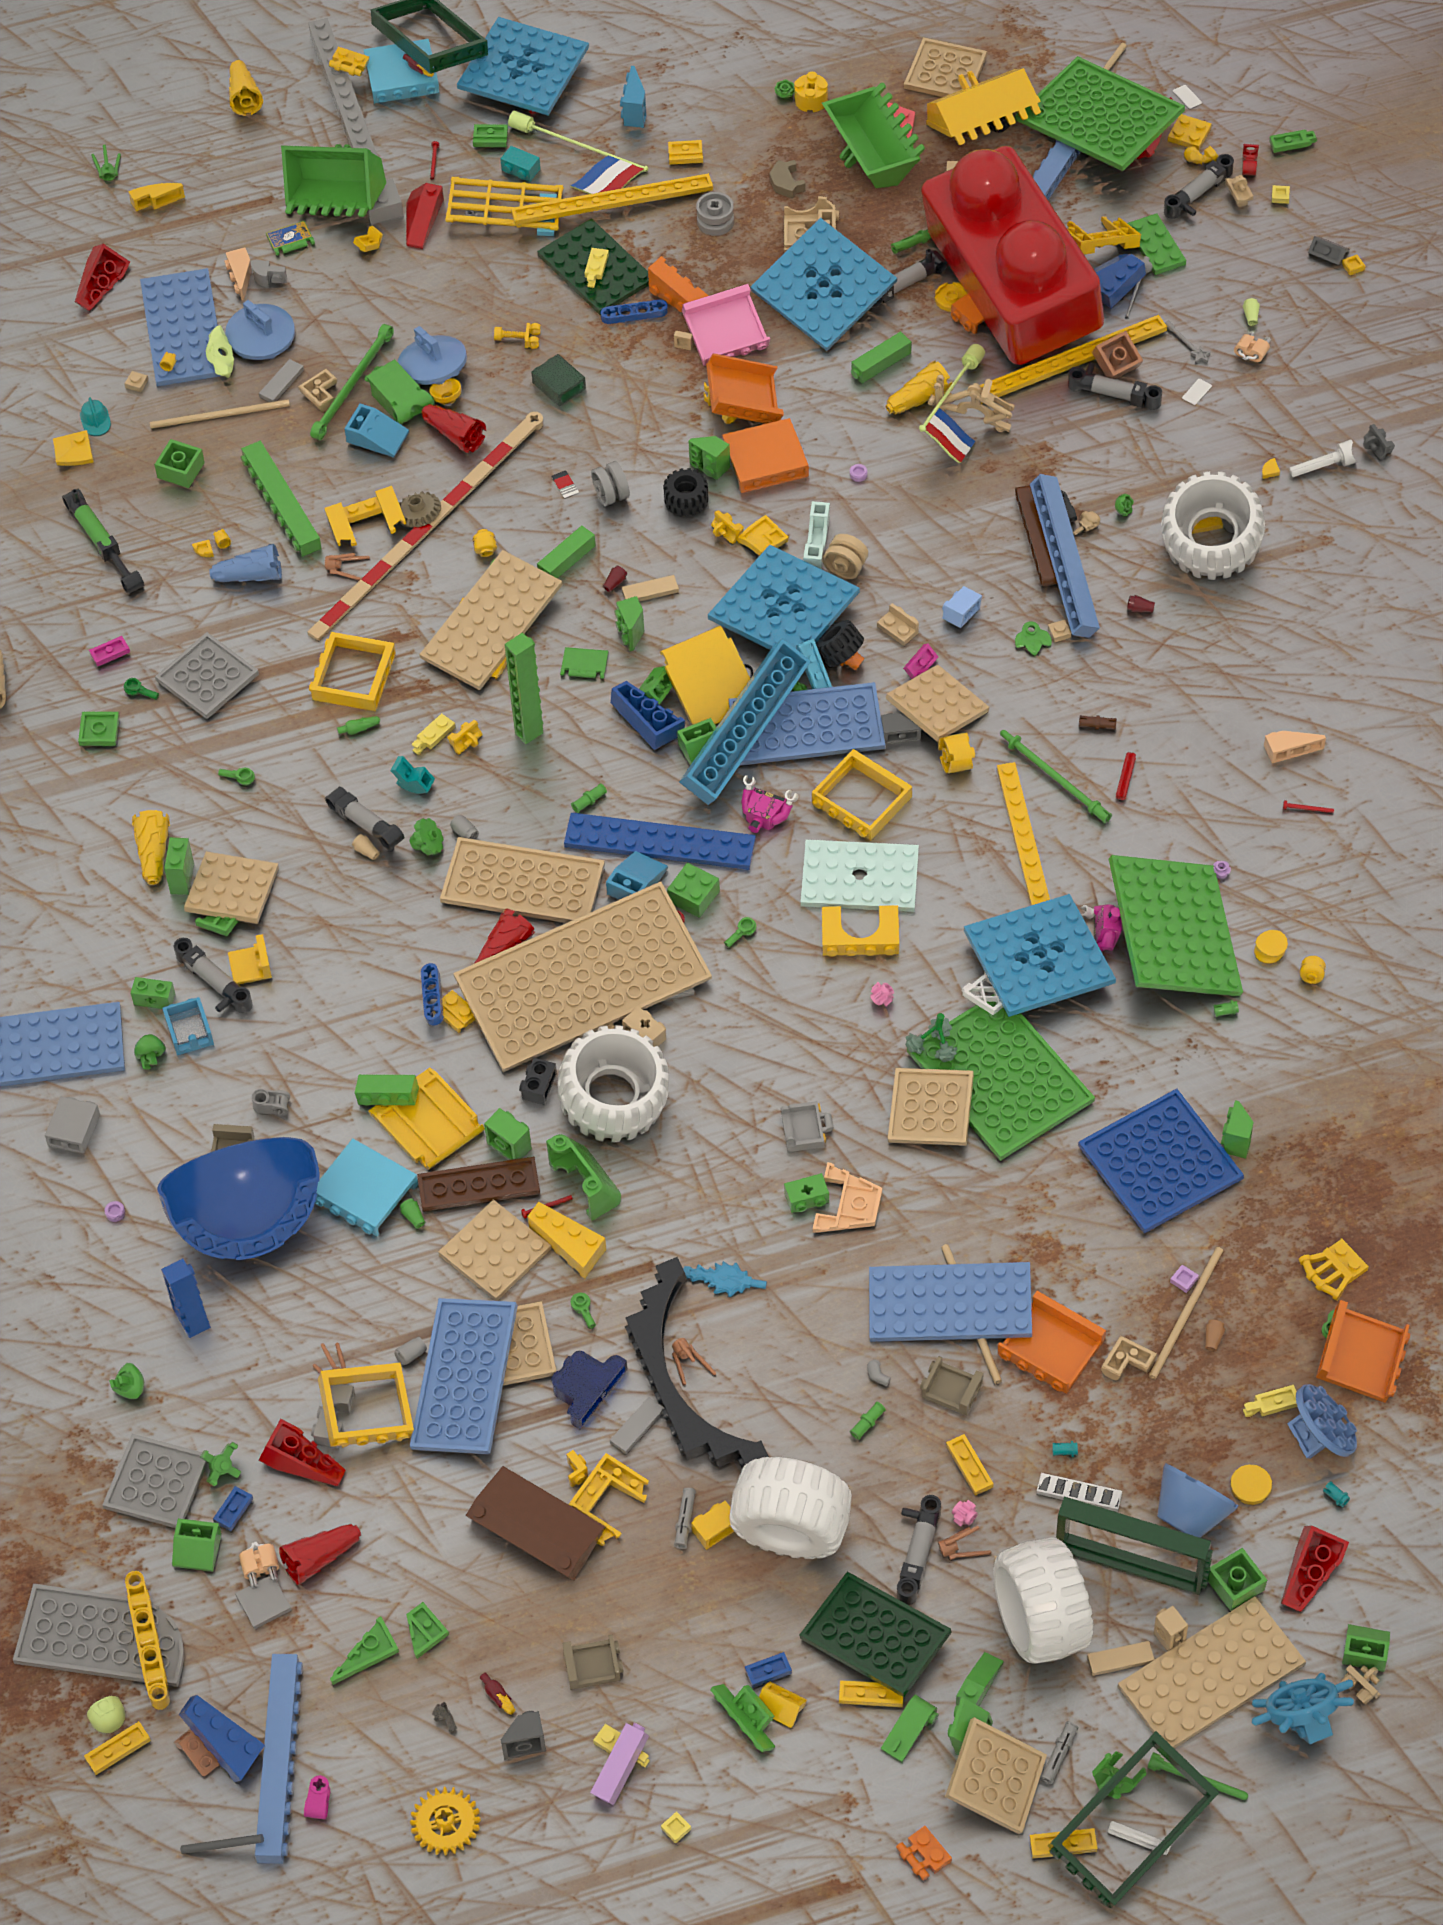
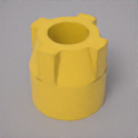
[159,352,177,371]
[213,529,231,549]

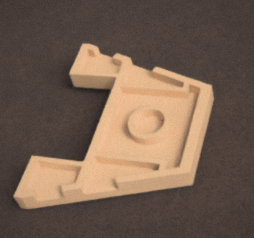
[813,1162,882,1233]

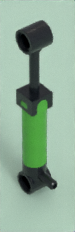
[62,488,145,594]

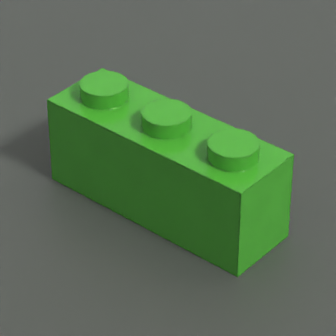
[354,1074,419,1106]

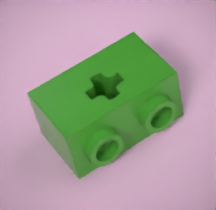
[639,666,673,705]
[131,977,175,1009]
[784,1173,829,1213]

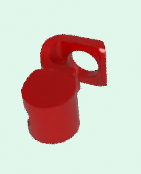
[1242,144,1259,176]

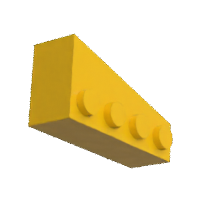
[528,1202,606,1279]

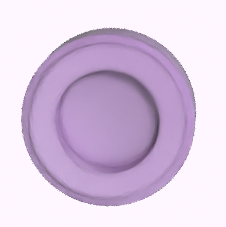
[850,464,867,482]
[105,1201,125,1222]

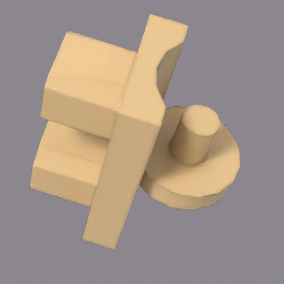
[1226,175,1253,207]
[1341,1665,1381,1704]

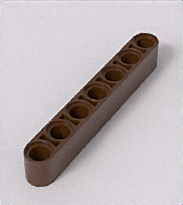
[1015,485,1058,587]

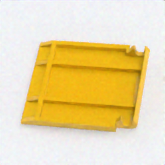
[660,626,750,725]
[368,1067,485,1170]

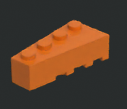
[648,256,709,312]

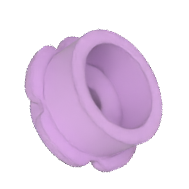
[1213,861,1231,878]

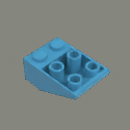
[620,66,647,128]
[344,404,409,457]
[606,851,668,900]

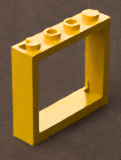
[309,632,396,712]
[812,749,912,841]
[318,1363,414,1448]

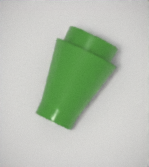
[400,1198,426,1229]

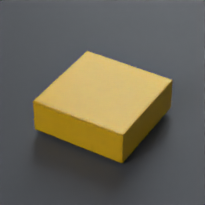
[1342,254,1366,275]

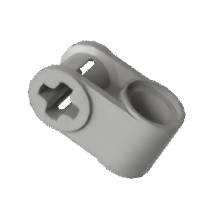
[252,1089,291,1116]

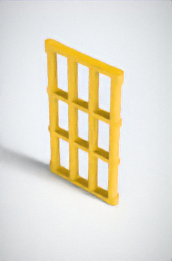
[445,176,564,231]

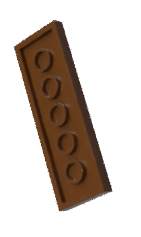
[417,1156,540,1212]

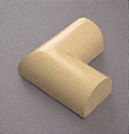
[298,369,337,412]
[1101,1335,1157,1380]

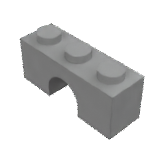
[311,1384,356,1449]

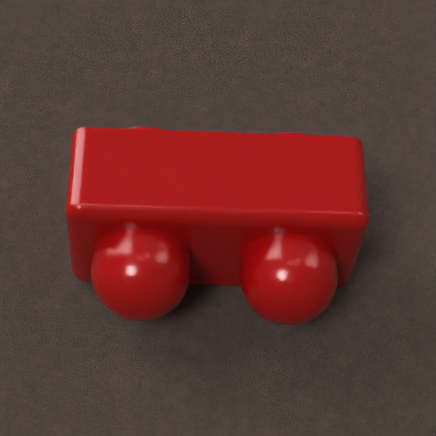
[921,146,1104,365]

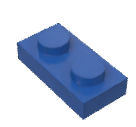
[213,1486,253,1531]
[745,1652,792,1688]

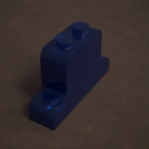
[551,1351,628,1430]

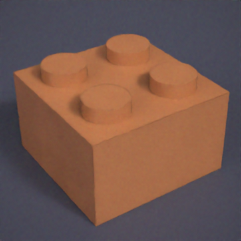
[1092,331,1143,379]

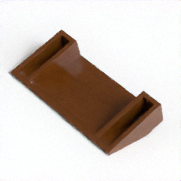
[465,1466,606,1581]

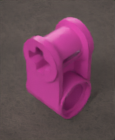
[304,1775,331,1820]

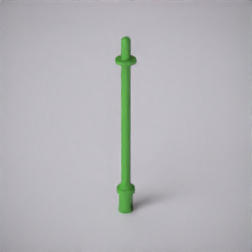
[1000,730,1112,823]

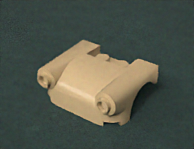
[784,196,839,253]

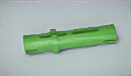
[891,229,931,254]

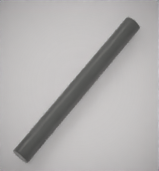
[180,1834,264,1854]

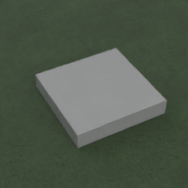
[235,1576,292,1630]

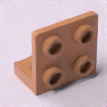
[174,1729,220,1776]

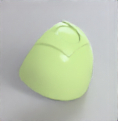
[87,1696,125,1733]

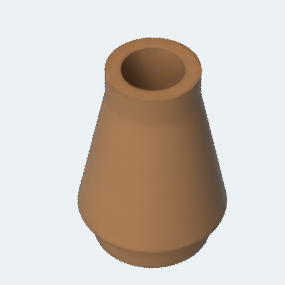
[1205,1320,1226,1352]

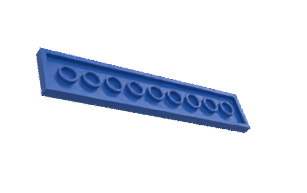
[564,812,756,870]

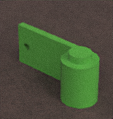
[881,1695,939,1762]

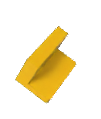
[759,1681,807,1728]

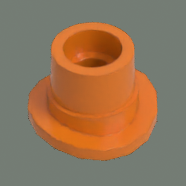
[840,651,865,671]

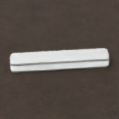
[1108,1821,1171,1855]

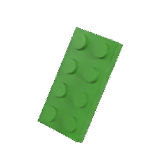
[1127,213,1187,275]

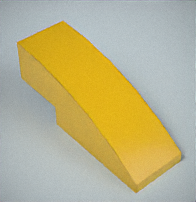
[128,183,185,211]

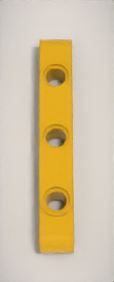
[125,1571,170,1710]

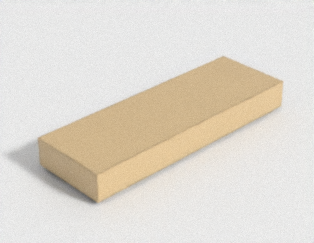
[622,575,679,602]
[1087,1641,1155,1676]

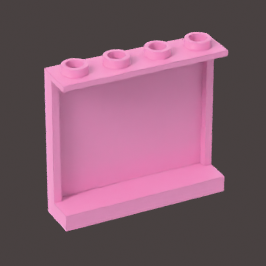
[682,284,770,366]

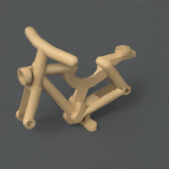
[928,375,1015,432]

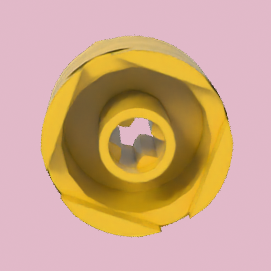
[794,71,828,112]
[938,733,975,774]

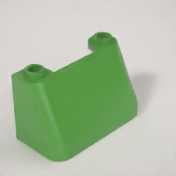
[546,1134,621,1221]

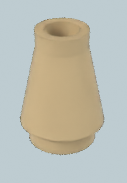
[352,834,380,860]

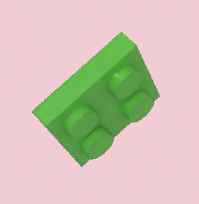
[78,712,119,746]

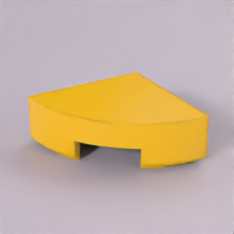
[1262,458,1280,479]
[192,540,214,557]

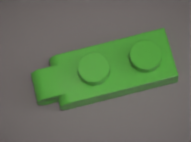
[1269,130,1317,153]

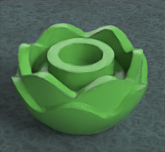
[774,79,794,99]
[1115,494,1134,516]

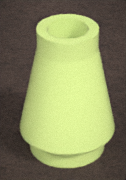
[1242,298,1260,326]

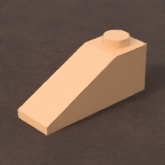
[1264,731,1326,763]

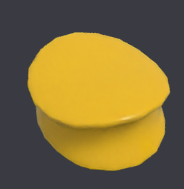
[1254,930,1288,964]

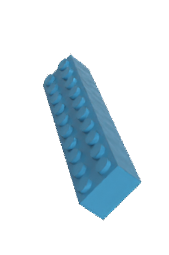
[679,638,811,805]

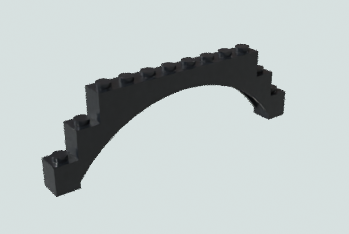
[624,1257,769,1469]

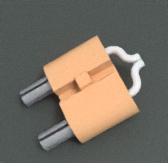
[1234,331,1271,362]
[239,1542,279,1588]

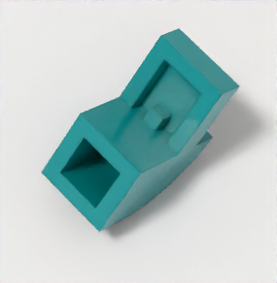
[390,756,435,794]

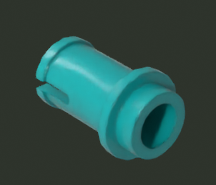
[1053,1441,1078,1457]
[1323,1481,1350,1507]

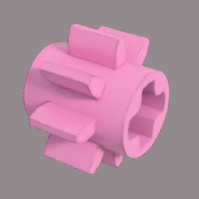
[870,982,894,1006]
[952,1500,978,1526]

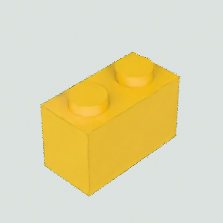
[691,1501,735,1550]

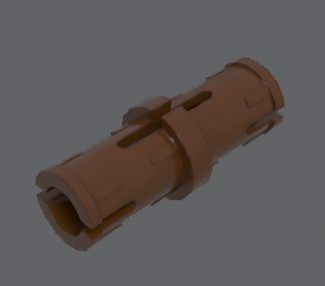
[1079,715,1117,730]

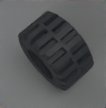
[663,468,709,516]
[816,620,864,667]

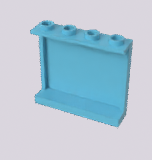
[363,39,440,104]
[315,1138,418,1237]

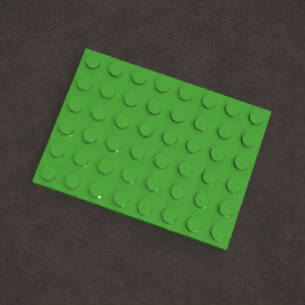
[1015,56,1185,171]
[1109,855,1243,996]
[907,994,1095,1161]

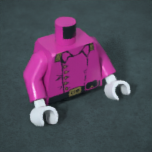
[741,775,798,833]
[1081,904,1122,952]

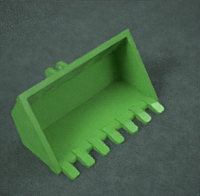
[822,83,925,188]
[281,144,386,217]

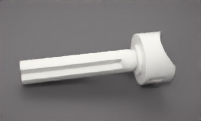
[1289,440,1358,477]

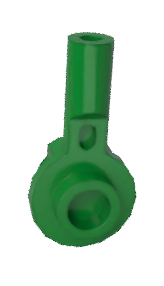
[124,678,159,700]

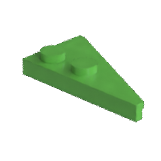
[330,1616,399,1685]

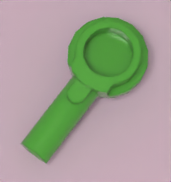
[218,767,255,785]
[724,917,757,948]
[570,1292,596,1329]

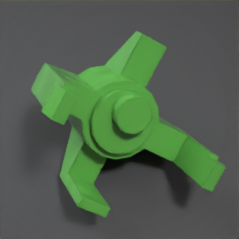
[200,1442,241,1486]
[1092,1751,1147,1799]

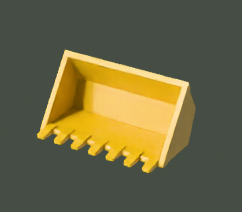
[926,68,1041,145]

